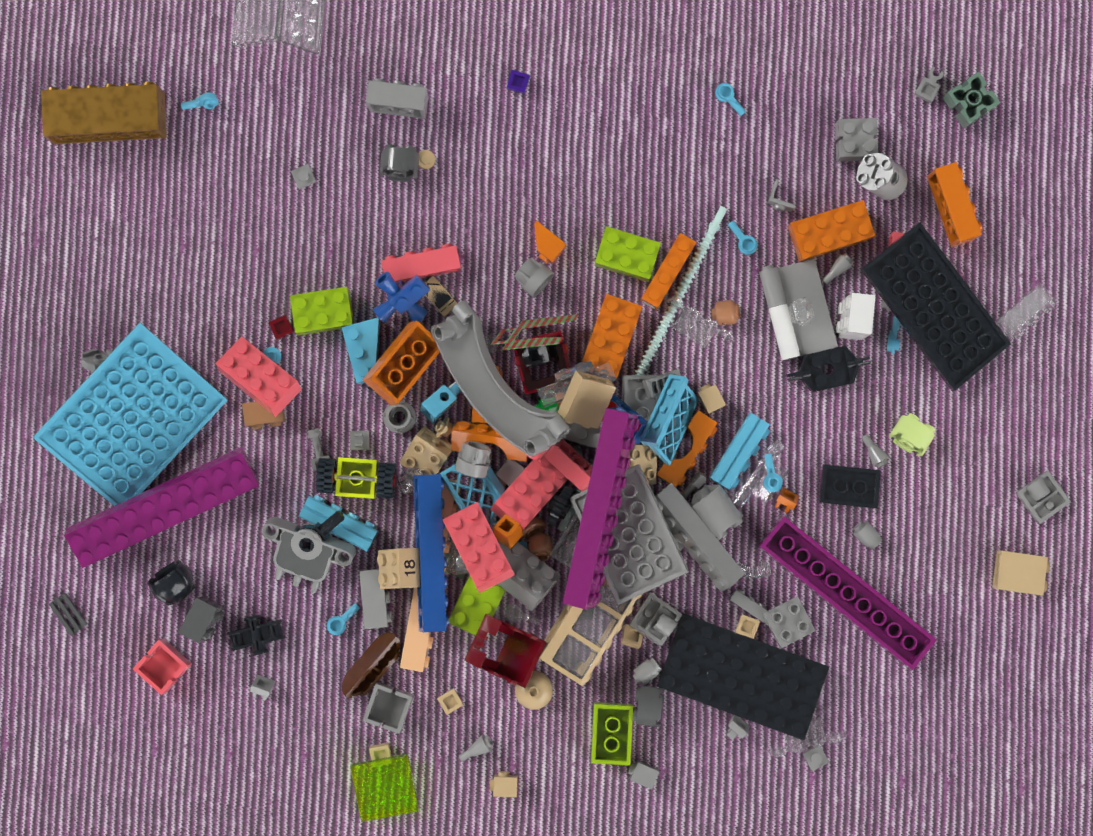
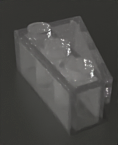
[996,282,1057,340]

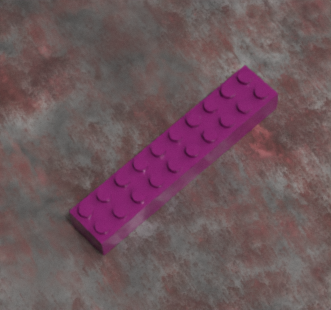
[563,408,639,609]
[64,447,259,568]
[758,516,937,670]

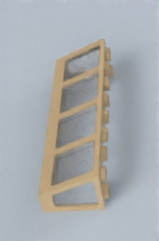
[539,573,643,686]

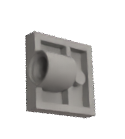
[1016,471,1071,524]
[629,592,682,647]
[763,596,816,649]

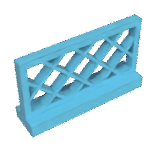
[640,374,699,465]
[440,464,506,531]

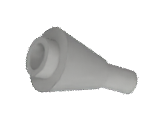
[822,253,853,285]
[862,434,890,468]
[459,734,493,762]

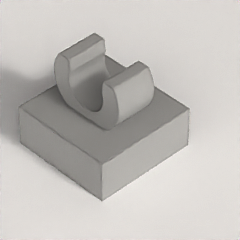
[350,430,370,450]
[250,675,276,701]
[727,715,750,740]

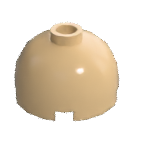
[515,671,553,710]

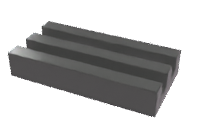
[49,593,88,636]

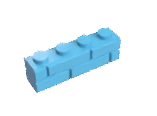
[709,413,770,490]
[298,494,379,552]

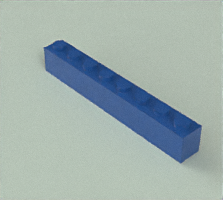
[413,474,449,633]

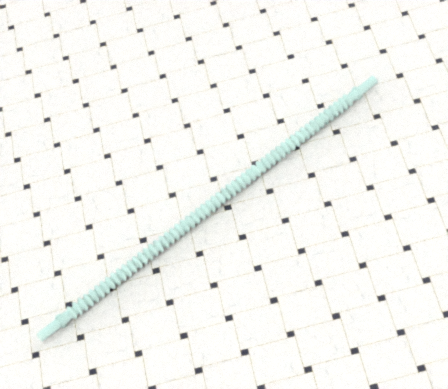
[557,206,727,532]

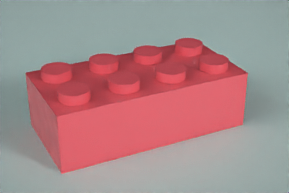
[215,336,302,417]
[490,457,568,531]
[443,502,514,593]

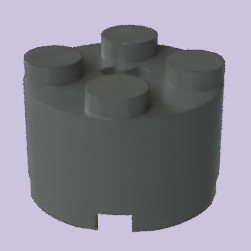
[380,144,419,182]
[633,685,665,727]

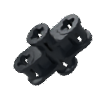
[227,614,286,656]

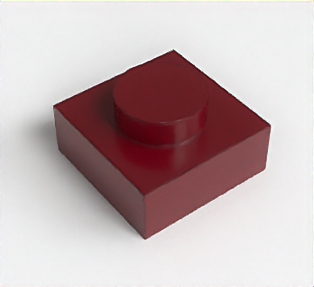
[268,315,295,340]

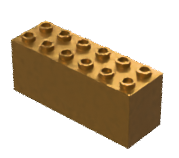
[41,82,167,144]

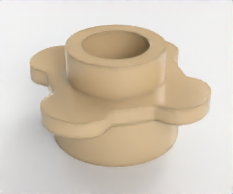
[436,417,453,438]

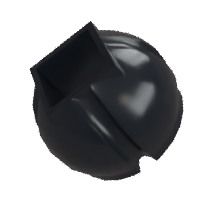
[147,560,196,606]

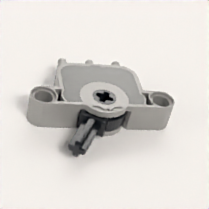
[262,511,356,593]

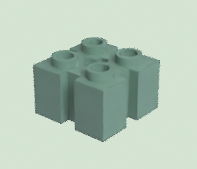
[943,72,1001,129]

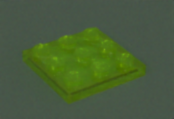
[350,754,419,822]

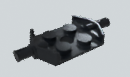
[786,345,871,392]

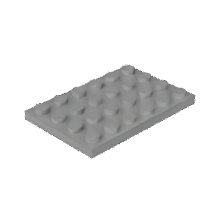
[570,464,689,605]

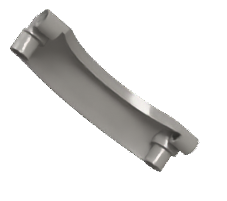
[431,300,571,457]

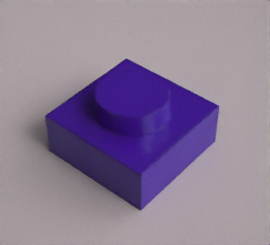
[506,70,530,95]

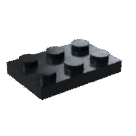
[819,464,881,509]

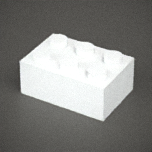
[836,293,875,340]

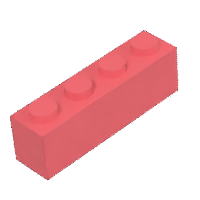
[381,244,462,283]

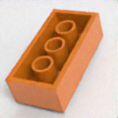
[927,162,983,248]
[788,200,875,262]
[580,293,642,380]
[362,321,440,405]

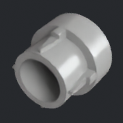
[515,257,554,298]
[383,401,417,434]
[455,441,492,478]

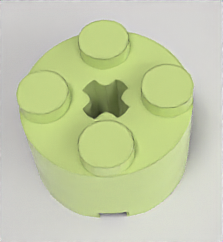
[889,413,936,456]

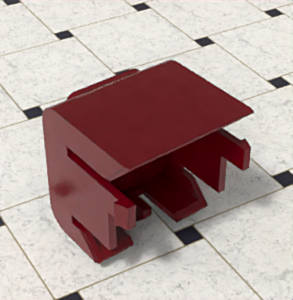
[514,330,572,396]
[464,614,546,688]

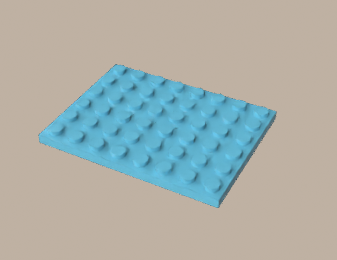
[33,322,228,506]

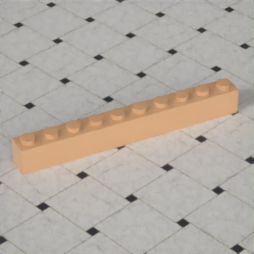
[400,479,461,672]

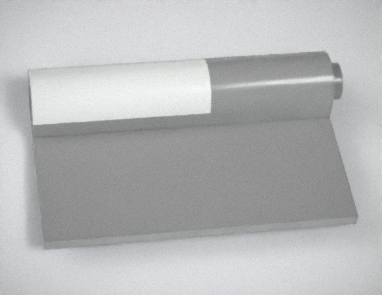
[759,258,838,361]

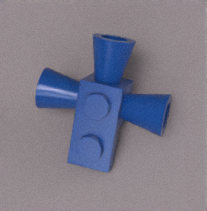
[373,272,430,323]

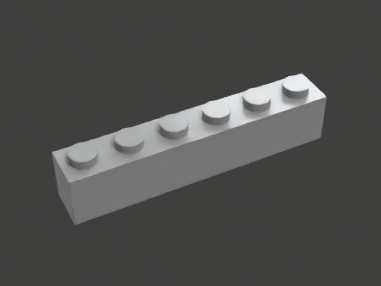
[655,483,745,592]

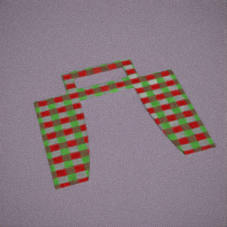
[491,314,578,350]

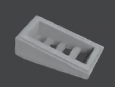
[642,369,681,399]

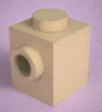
[490,771,518,797]

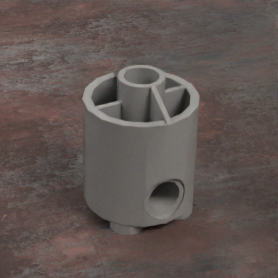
[856,153,908,200]
[690,485,744,540]

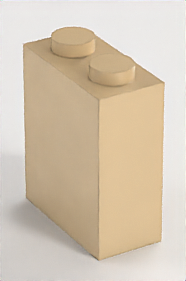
[558,371,616,429]
[992,550,1050,596]

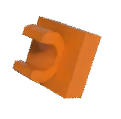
[775,487,799,513]

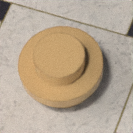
[419,150,436,169]

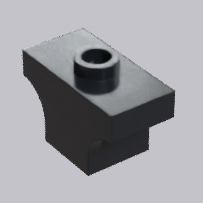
[521,344,559,367]

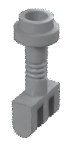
[307,428,331,472]
[680,472,706,499]

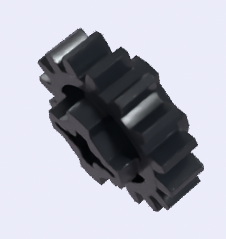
[546,486,574,526]

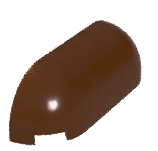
[342,632,400,698]

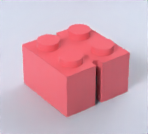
[133,638,192,695]

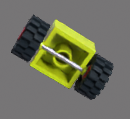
[316,457,396,499]

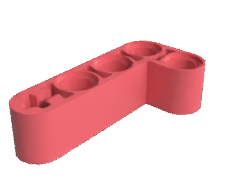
[526,439,593,492]

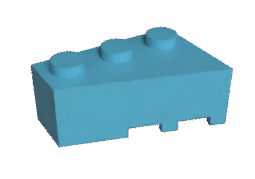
[342,318,381,385]

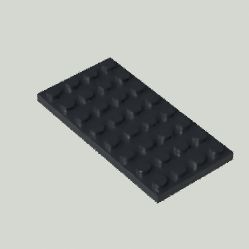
[860,222,1011,391]
[657,613,829,740]

